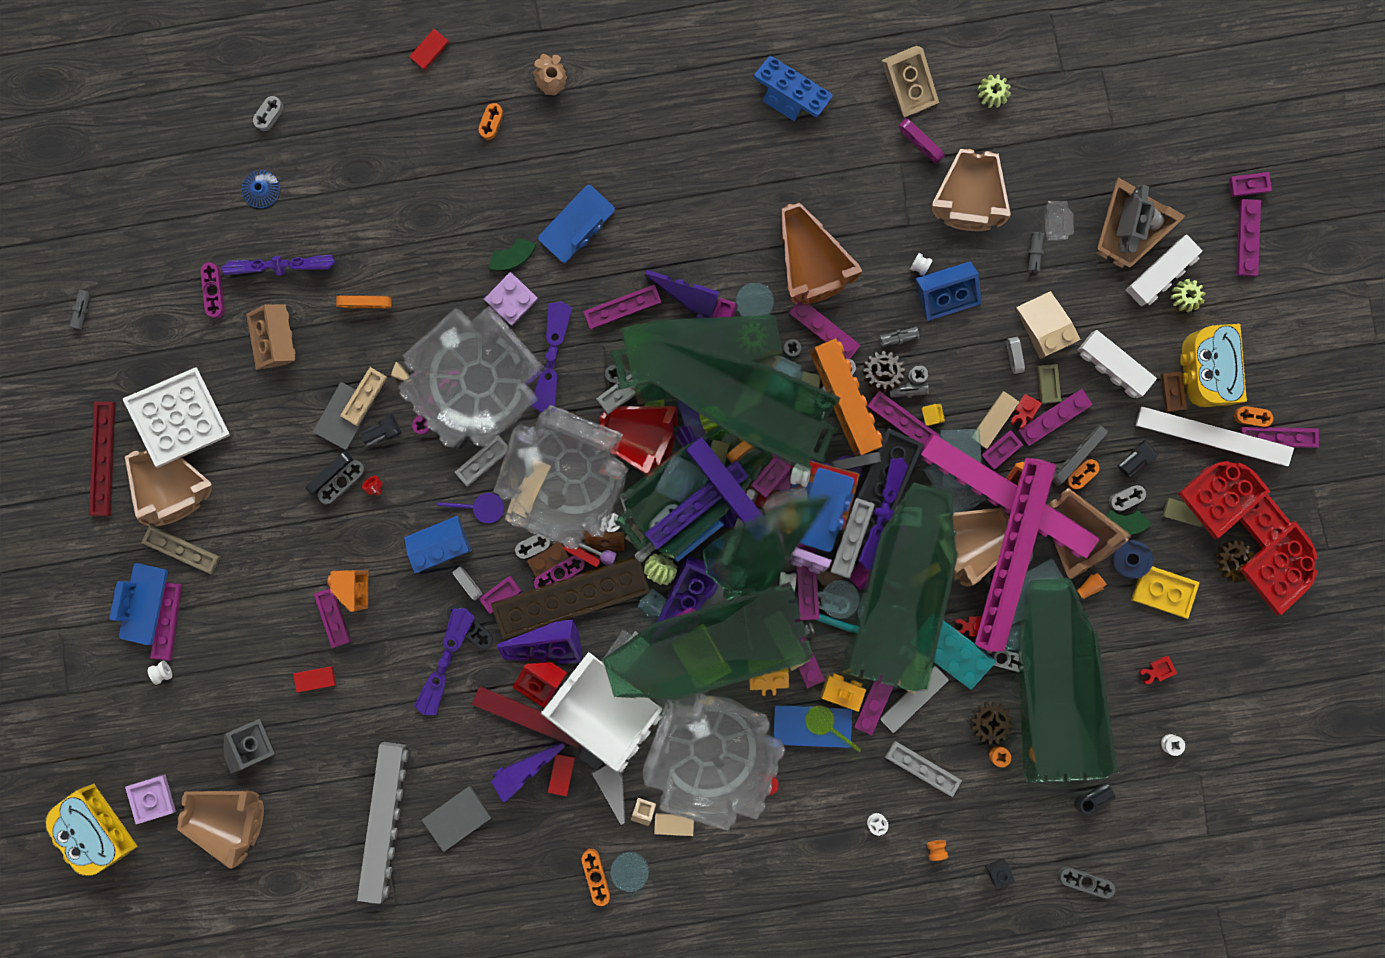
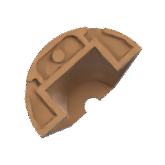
[932,149,1010,231]
[1096,178,1185,268]
[125,450,212,526]
[1047,488,1131,579]
[932,508,1010,587]
[177,791,264,869]

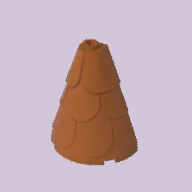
[781,203,862,305]

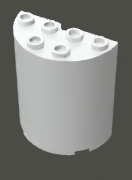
[541,652,663,772]

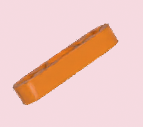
[336,296,392,308]
[582,849,610,906]

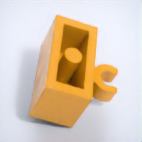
[748,659,789,696]
[820,673,866,712]

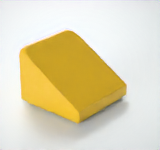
[922,404,945,426]

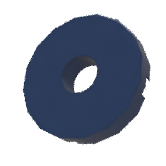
[1113,540,1153,579]

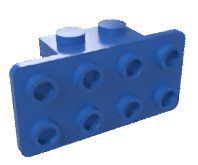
[754,56,832,121]
[538,185,615,263]
[795,468,854,552]
[109,563,168,645]

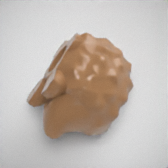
[533,54,567,95]

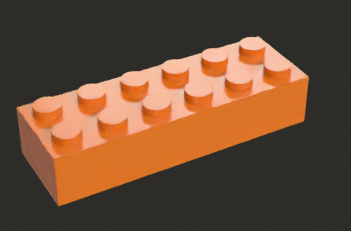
[809,338,883,456]

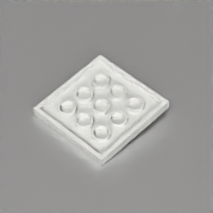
[123,367,230,468]

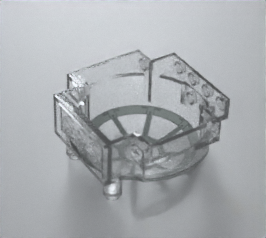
[398,307,546,448]
[494,405,629,549]
[642,693,785,831]

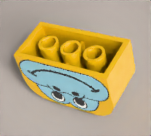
[1180,324,1247,407]
[46,784,138,875]

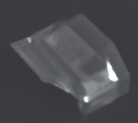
[1045,201,1074,241]

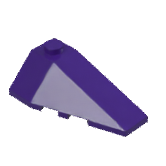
[645,270,719,321]
[655,555,722,633]
[497,620,583,664]
[491,742,566,802]

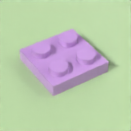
[484,272,538,326]
[787,547,831,574]
[125,775,176,824]

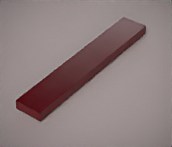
[89,401,116,516]
[472,686,580,748]

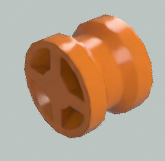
[989,746,1011,767]
[927,840,948,861]

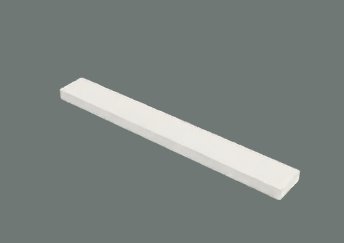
[1135,407,1294,467]

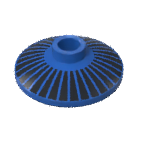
[242,170,280,208]

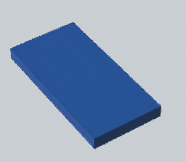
[773,705,852,748]

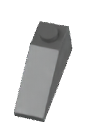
[592,764,625,825]

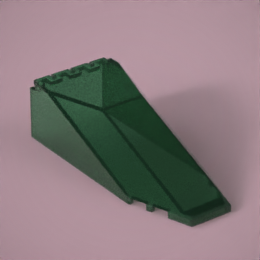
[842,483,958,692]
[1018,578,1118,783]
[603,582,813,700]

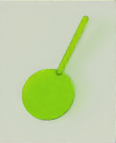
[805,705,861,752]

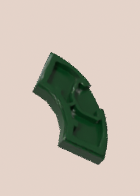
[488,238,537,271]
[1105,510,1152,535]

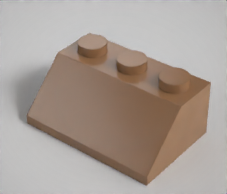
[247,304,295,370]

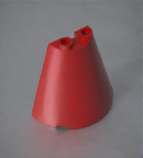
[591,406,678,478]

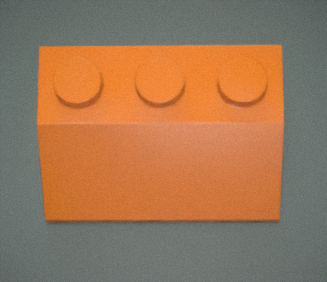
[328,570,368,611]

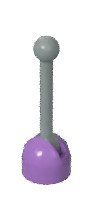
[571,538,616,566]

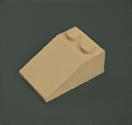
[881,46,939,117]
[1016,291,1080,359]

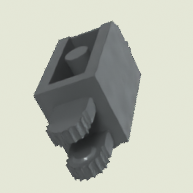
[1116,185,1155,253]

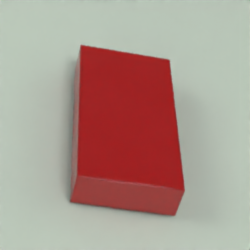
[409,29,449,71]
[563,542,601,567]
[293,666,336,692]
[548,753,575,796]

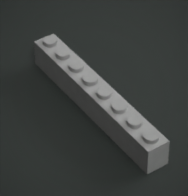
[357,742,408,904]

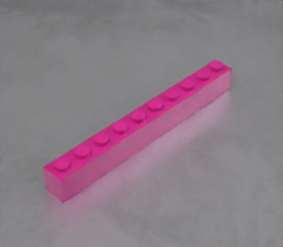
[920,433,1099,558]
[975,458,1056,651]

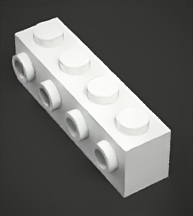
[1126,234,1202,306]
[1078,330,1157,398]

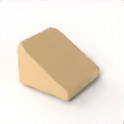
[391,362,414,384]
[631,798,656,826]

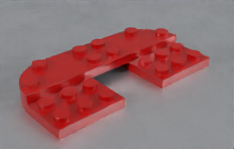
[1178,461,1318,615]

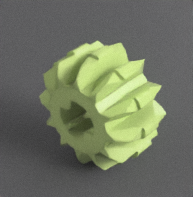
[978,74,1011,108]
[1171,279,1206,312]
[644,554,677,585]

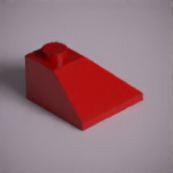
[512,662,567,708]

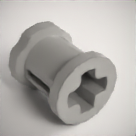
[908,366,928,384]

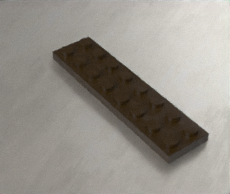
[491,556,650,640]

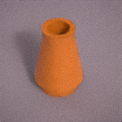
[1076,573,1107,599]

